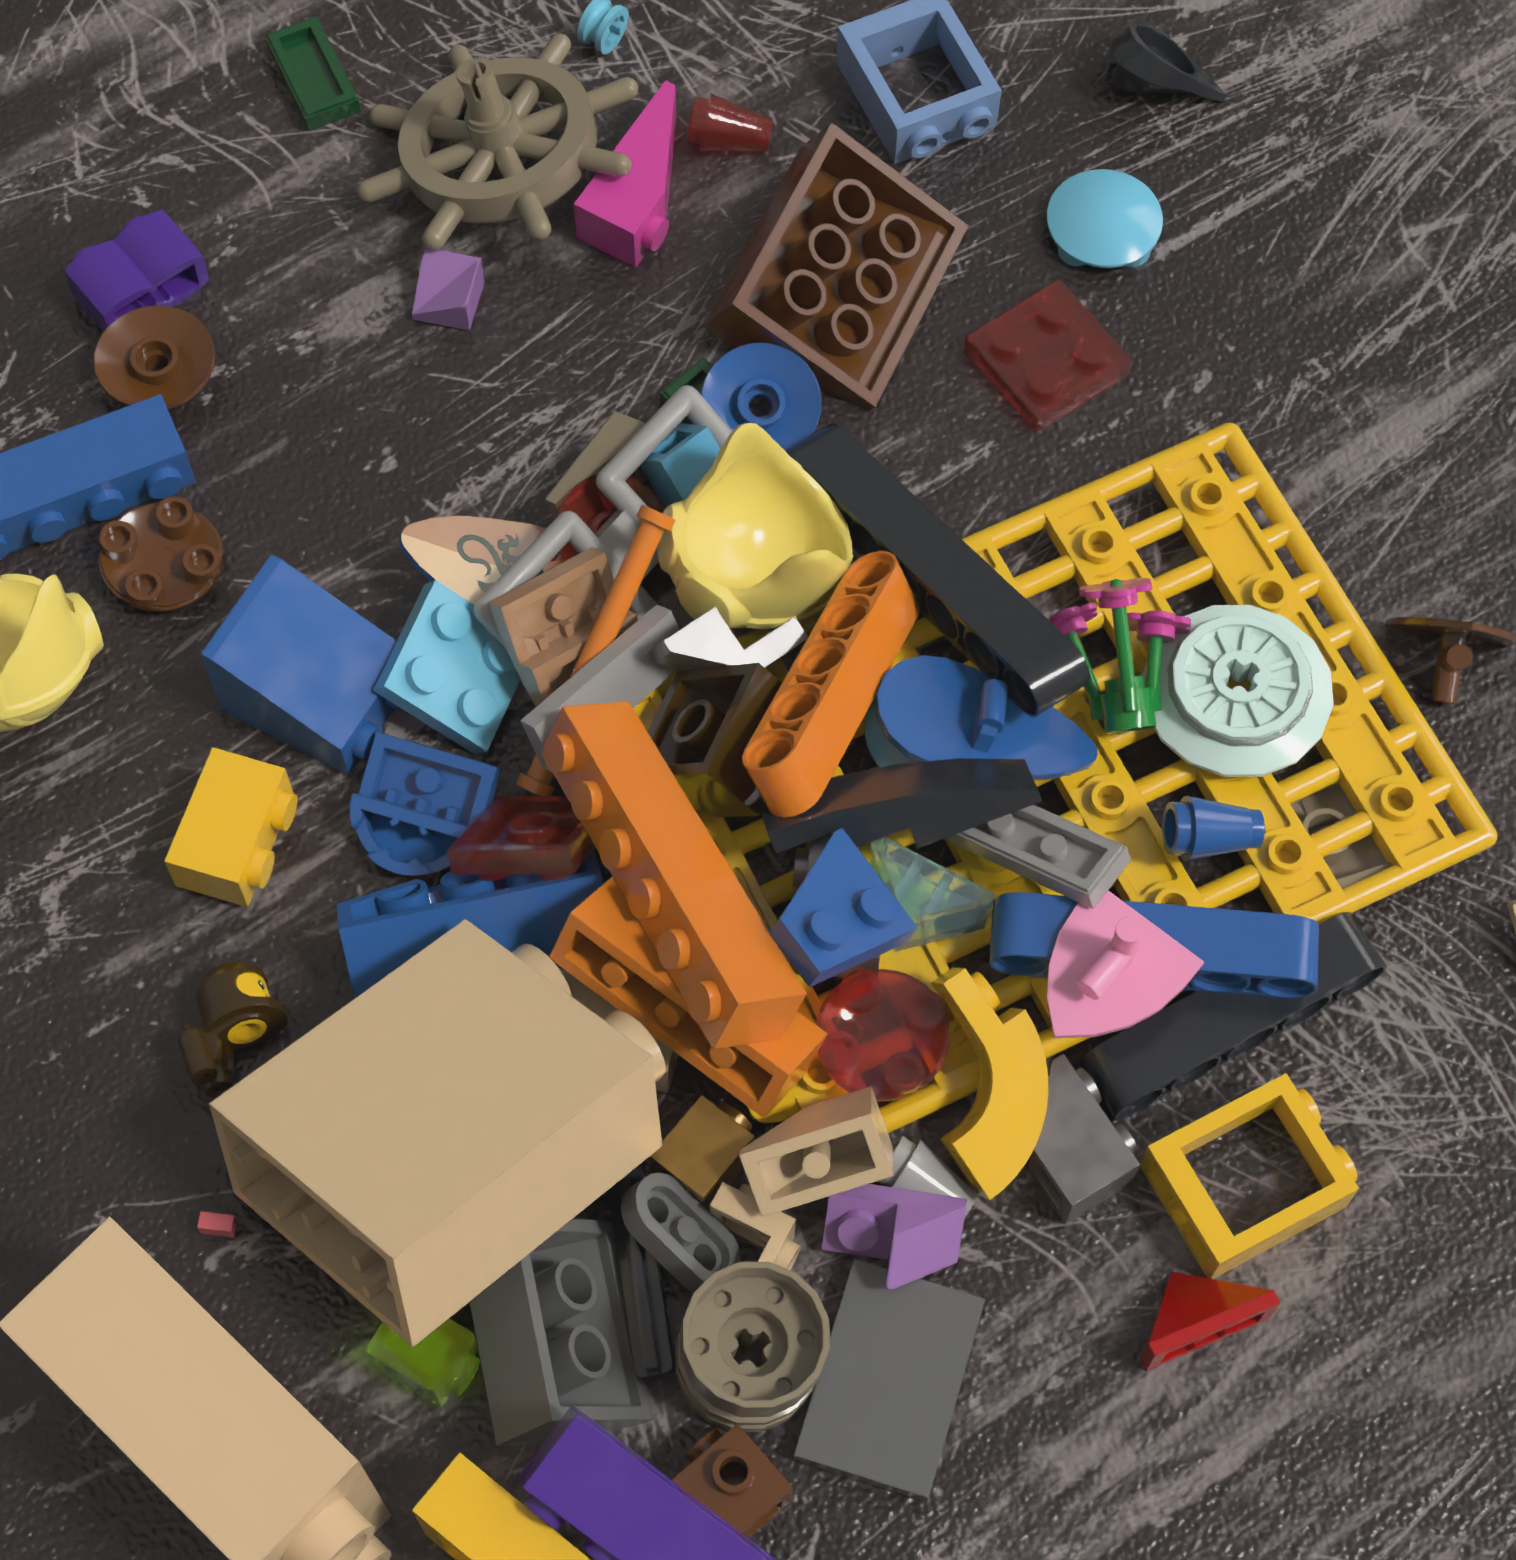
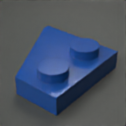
[770,828,918,987]

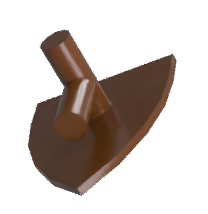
[1385,617,1516,704]

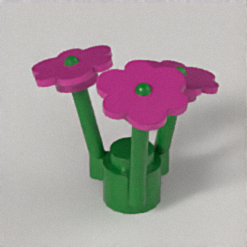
[1048,578,1191,734]

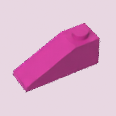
[574,80,677,268]

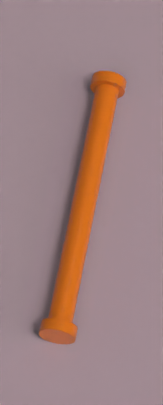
[516,505,676,799]

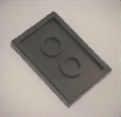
[793,1259,986,1502]

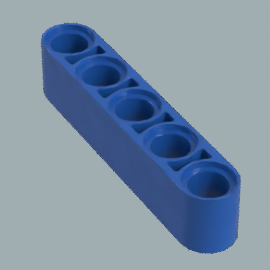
[989,892,1319,998]

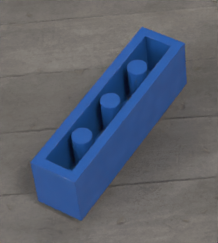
[0,394,196,560]

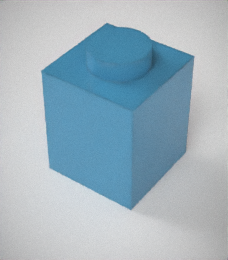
[640,423,720,509]

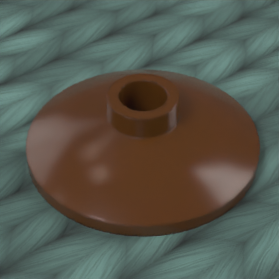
[94,305,215,409]

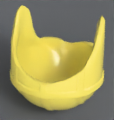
[657,423,854,629]
[0,574,104,732]

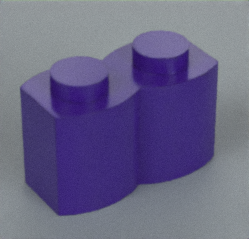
[64,210,209,332]

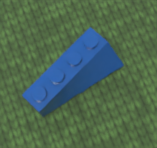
[337,827,603,998]

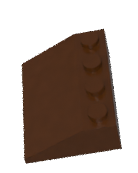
[702,122,969,411]

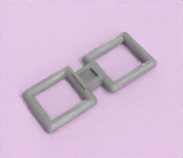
[474,385,732,650]

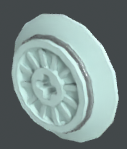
[1142,605,1334,777]

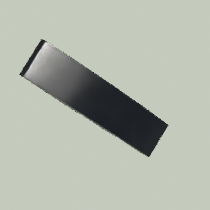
[759,758,1042,854]

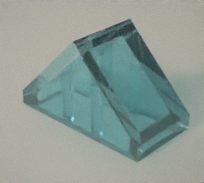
[869,837,995,952]

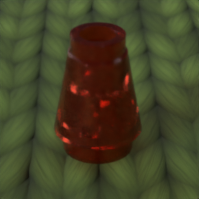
[686,93,773,152]

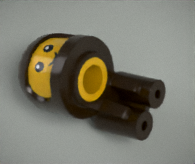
[178,960,288,1098]

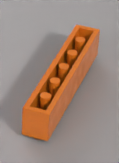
[541,701,807,1050]

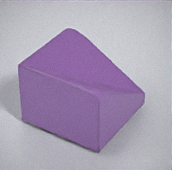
[412,248,485,331]

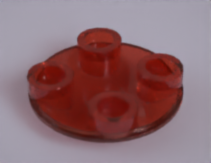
[816,969,949,1101]

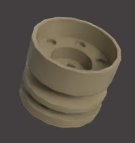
[675,1262,830,1432]

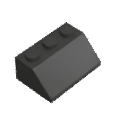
[470,1219,654,1446]

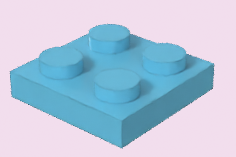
[373,580,521,755]

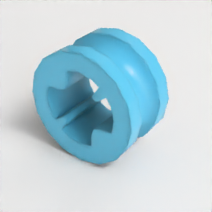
[577,0,629,54]

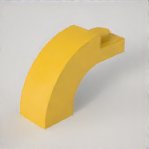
[931,967,1048,1200]

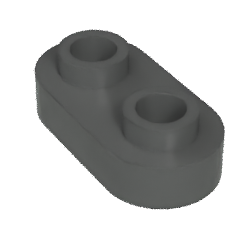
[621,1173,741,1292]

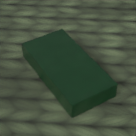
[264,16,361,132]

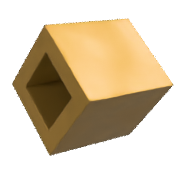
[650,1095,755,1210]

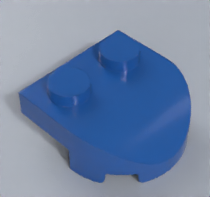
[350,732,502,876]

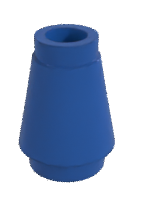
[1162,796,1265,861]

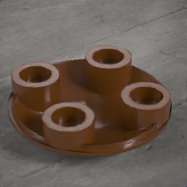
[98,496,223,612]

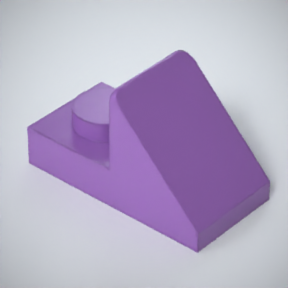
[822,1184,967,1290]

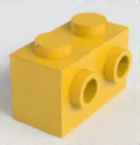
[164,747,298,907]

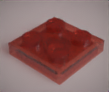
[964,279,1133,432]
[447,796,596,880]

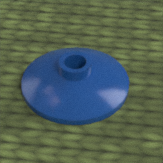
[701,343,822,450]

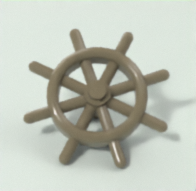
[357,33,638,251]

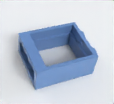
[836,0,1002,164]

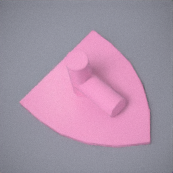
[1047,891,1204,1038]

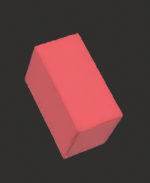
[197,1211,238,1238]

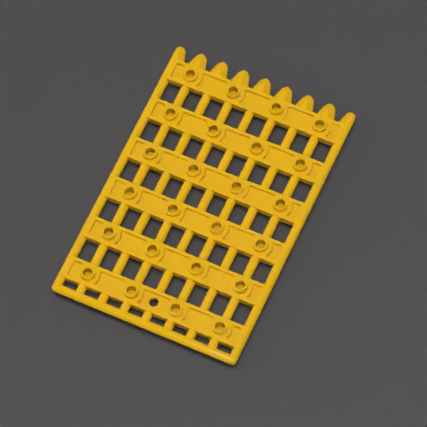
[633,422,1497,1133]

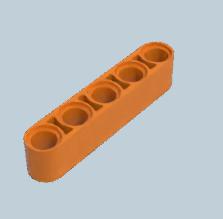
[742,551,920,818]

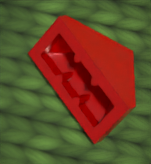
[1140,1271,1280,1371]

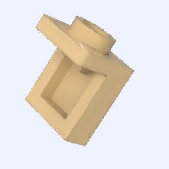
[710,1182,801,1270]

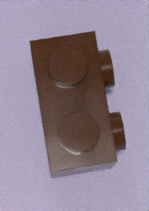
[672,1423,793,1539]

